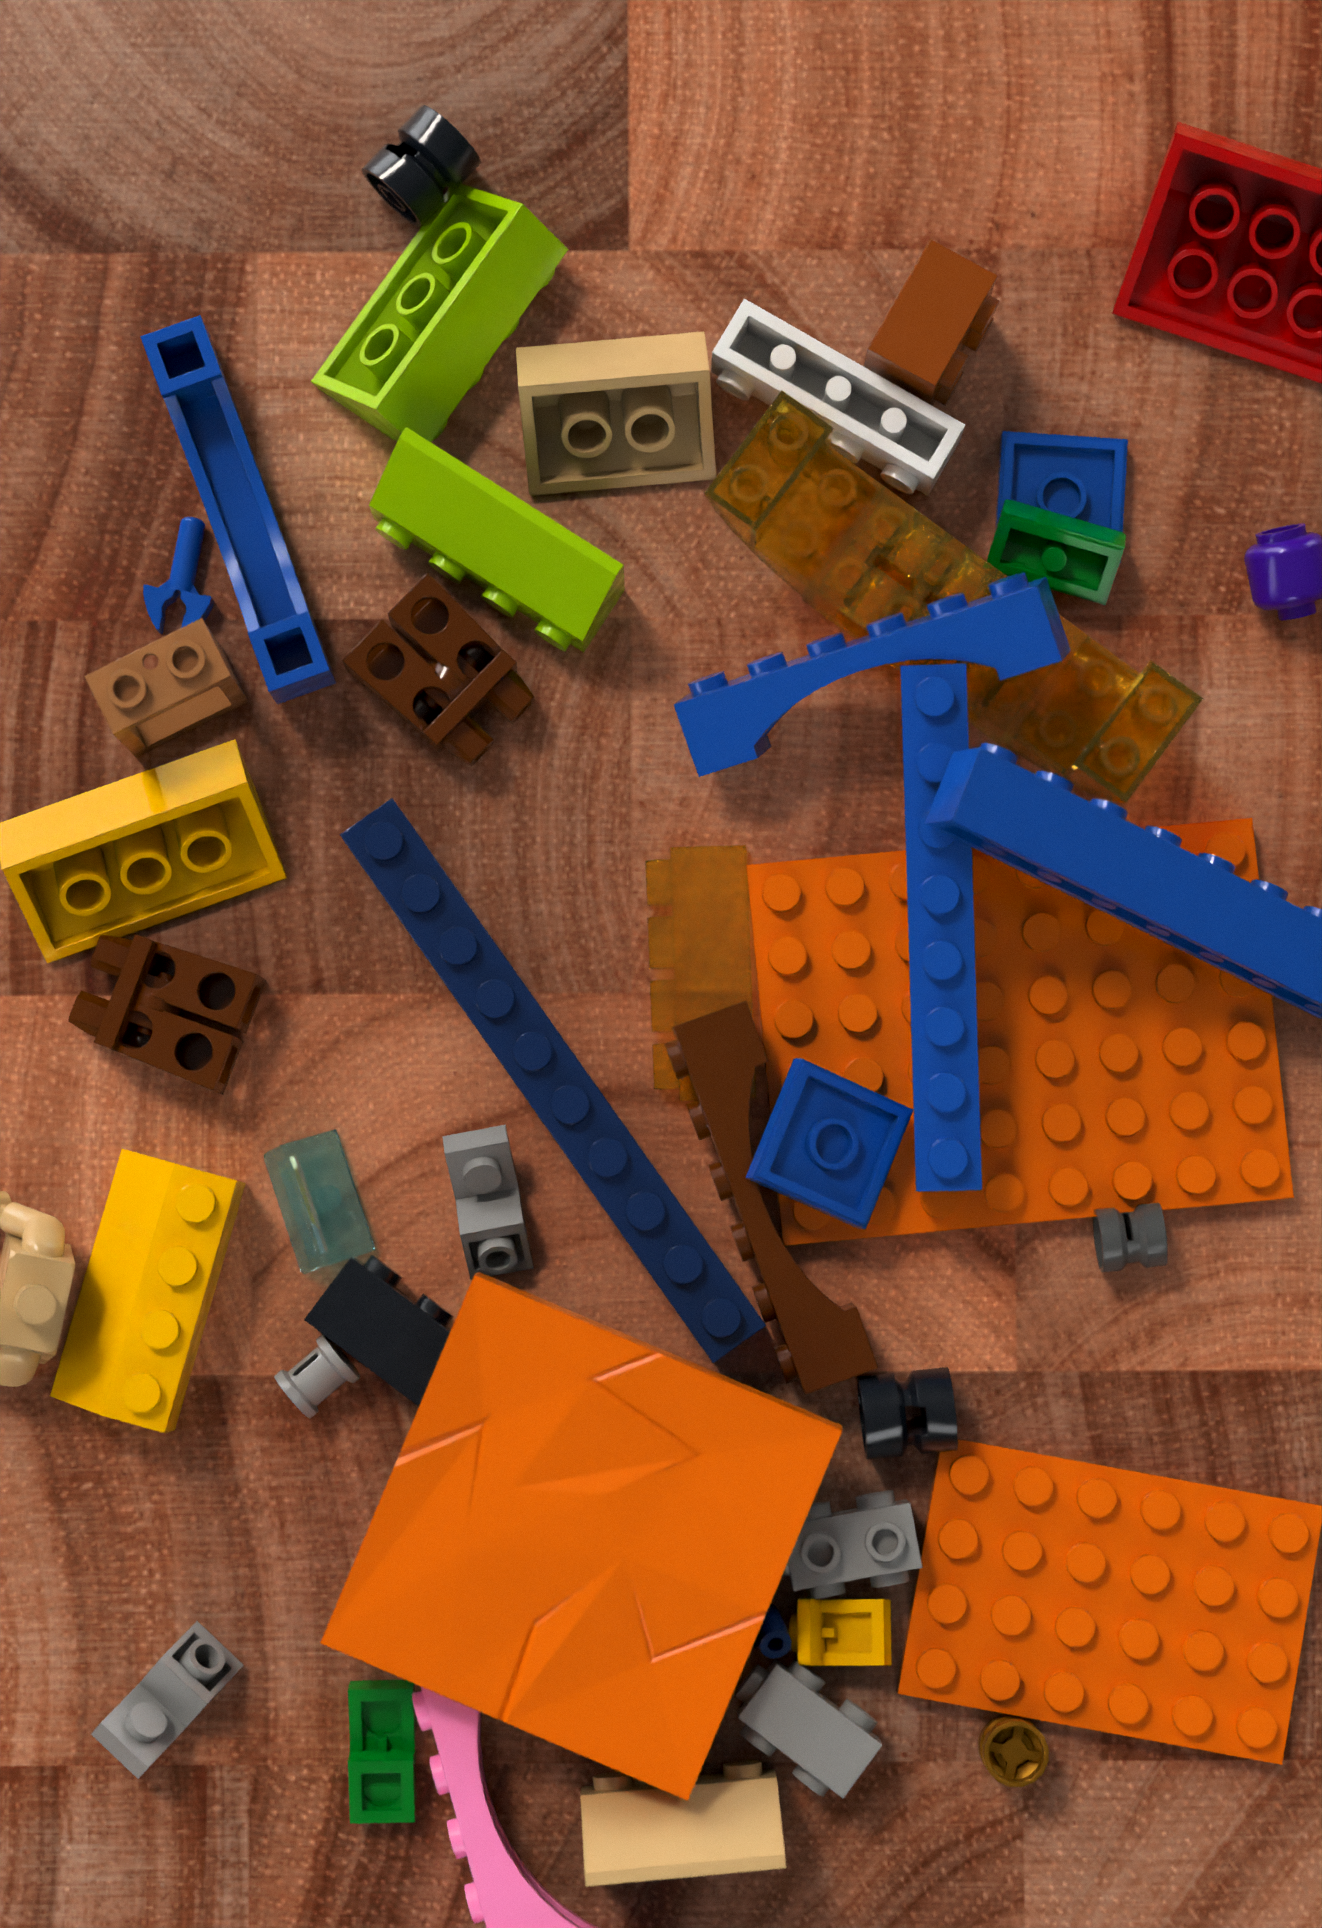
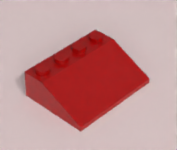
[1112,122,1322,383]

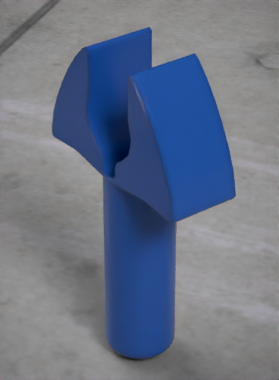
[143,517,215,634]

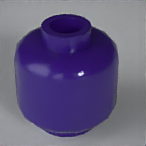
[1244,523,1322,620]

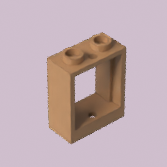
[84,618,249,757]

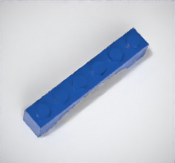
[140,315,336,705]
[674,572,1071,777]

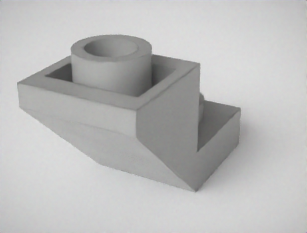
[442,1124,533,1280]
[91,1621,244,1779]

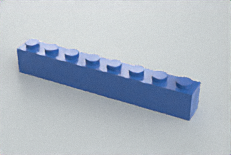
[900,663,982,1192]
[924,743,1322,1019]

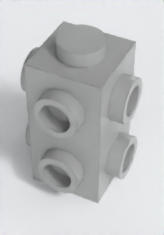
[782,1490,922,1599]
[734,1658,882,1798]

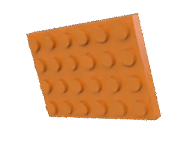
[896,1439,1322,1765]

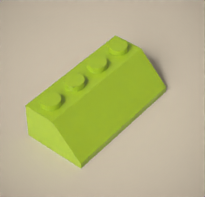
[310,184,568,442]
[369,427,625,652]

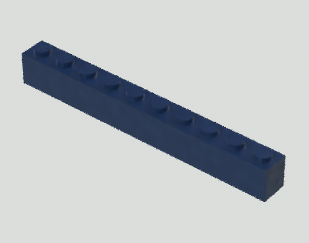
[340,798,766,1363]

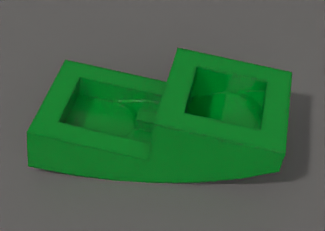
[348,1680,416,1824]

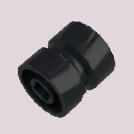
[362,105,481,227]
[857,1367,958,1460]

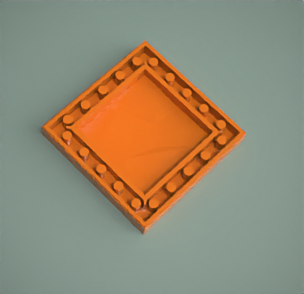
[320,1272,843,1801]

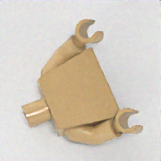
[0,1191,75,1387]

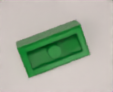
[984,499,1126,605]

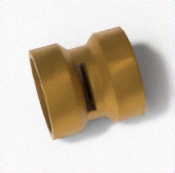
[978,1714,1049,1787]

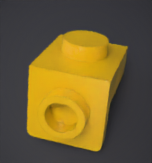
[789,1599,891,1666]

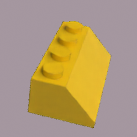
[0,739,287,963]
[50,1149,246,1433]

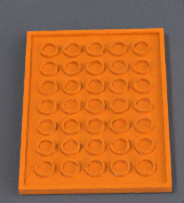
[746,818,1294,1246]

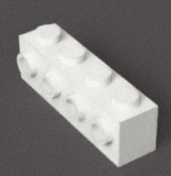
[711,299,965,496]

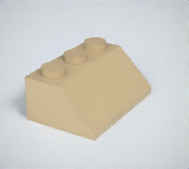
[516,331,716,496]
[580,1760,786,1887]

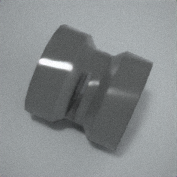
[1093,1203,1168,1273]

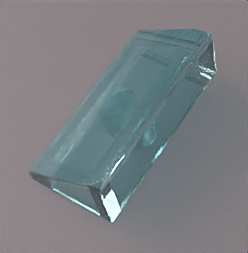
[264,1129,376,1274]

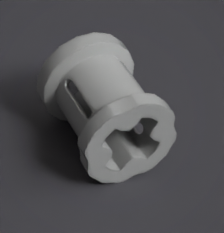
[274,1334,361,1419]

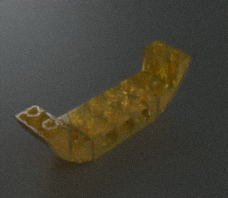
[704,391,1203,804]

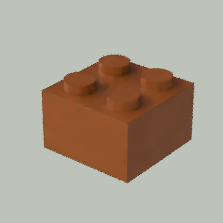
[864,239,1000,406]

